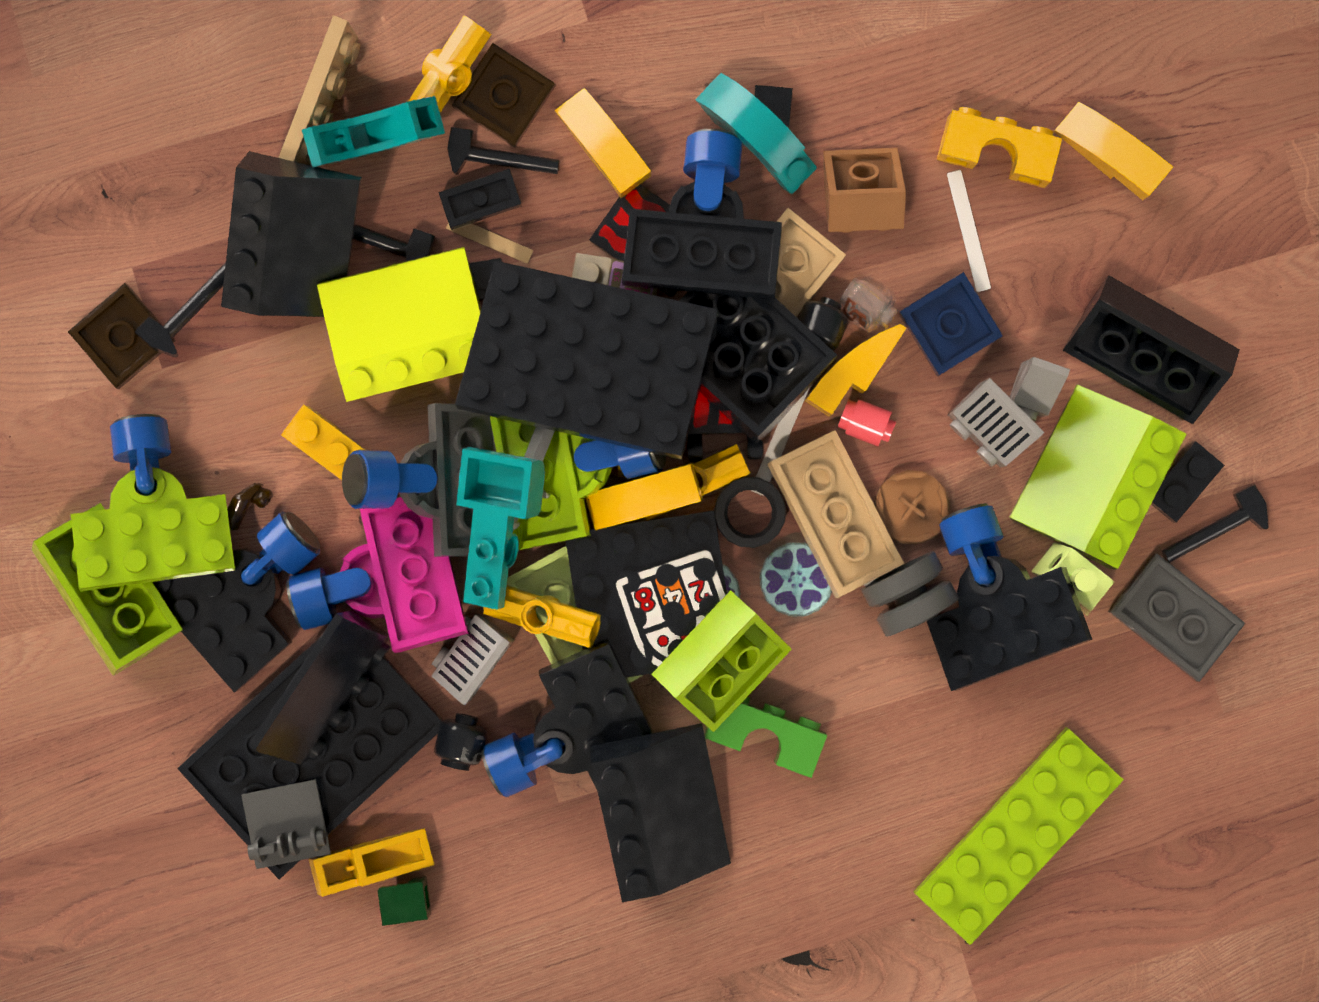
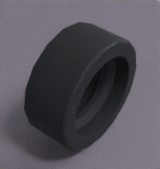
[714,477,786,548]

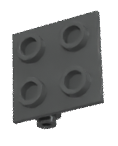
[241,779,331,869]

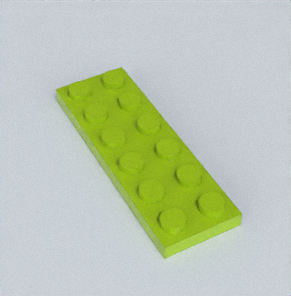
[913,727,1124,945]

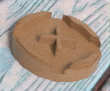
[874,470,950,544]

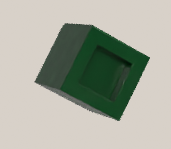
[378,876,431,926]

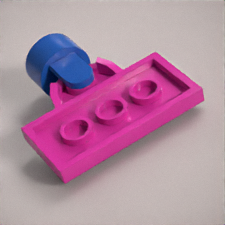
[286,497,469,653]

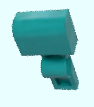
[456,447,545,610]

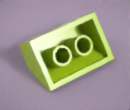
[652,590,792,732]

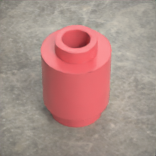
[838,399,896,447]

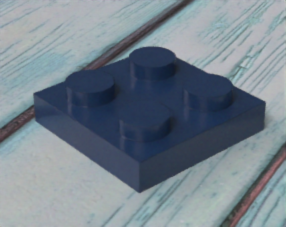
[898,272,1003,376]

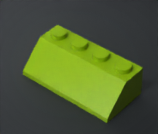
[32,503,183,676]

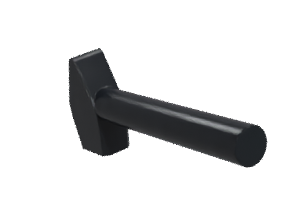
[447,127,560,175]
[353,224,436,261]
[135,262,226,358]
[1161,484,1269,563]

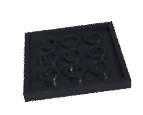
[566,510,727,677]

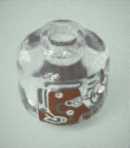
[840,276,898,332]

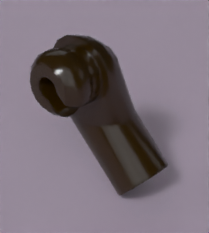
[227,483,272,530]

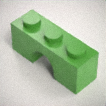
[704,696,827,778]

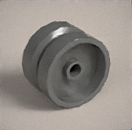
[860,551,959,637]

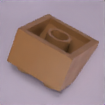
[823,148,906,233]

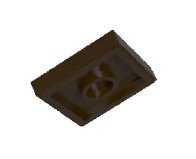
[452,43,556,148]
[68,283,176,389]

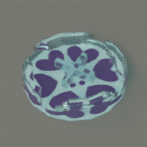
[760,543,832,616]

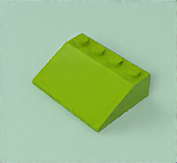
[1009,385,1186,569]

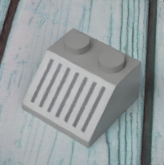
[948,378,1044,468]
[431,613,515,705]

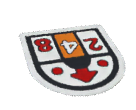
[616,550,725,666]

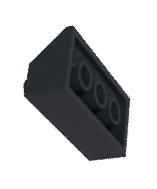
[1063,275,1240,424]

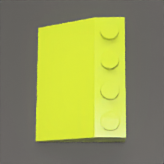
[317,247,481,402]

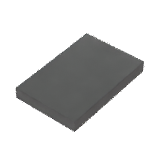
[1108,553,1245,682]

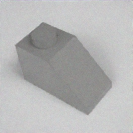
[1010,357,1070,421]

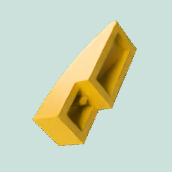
[555,88,651,198]
[1054,102,1173,201]
[804,324,906,417]
[585,463,703,530]
[309,828,434,897]

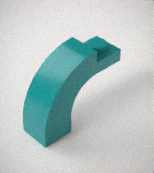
[695,73,817,195]
[302,96,445,168]

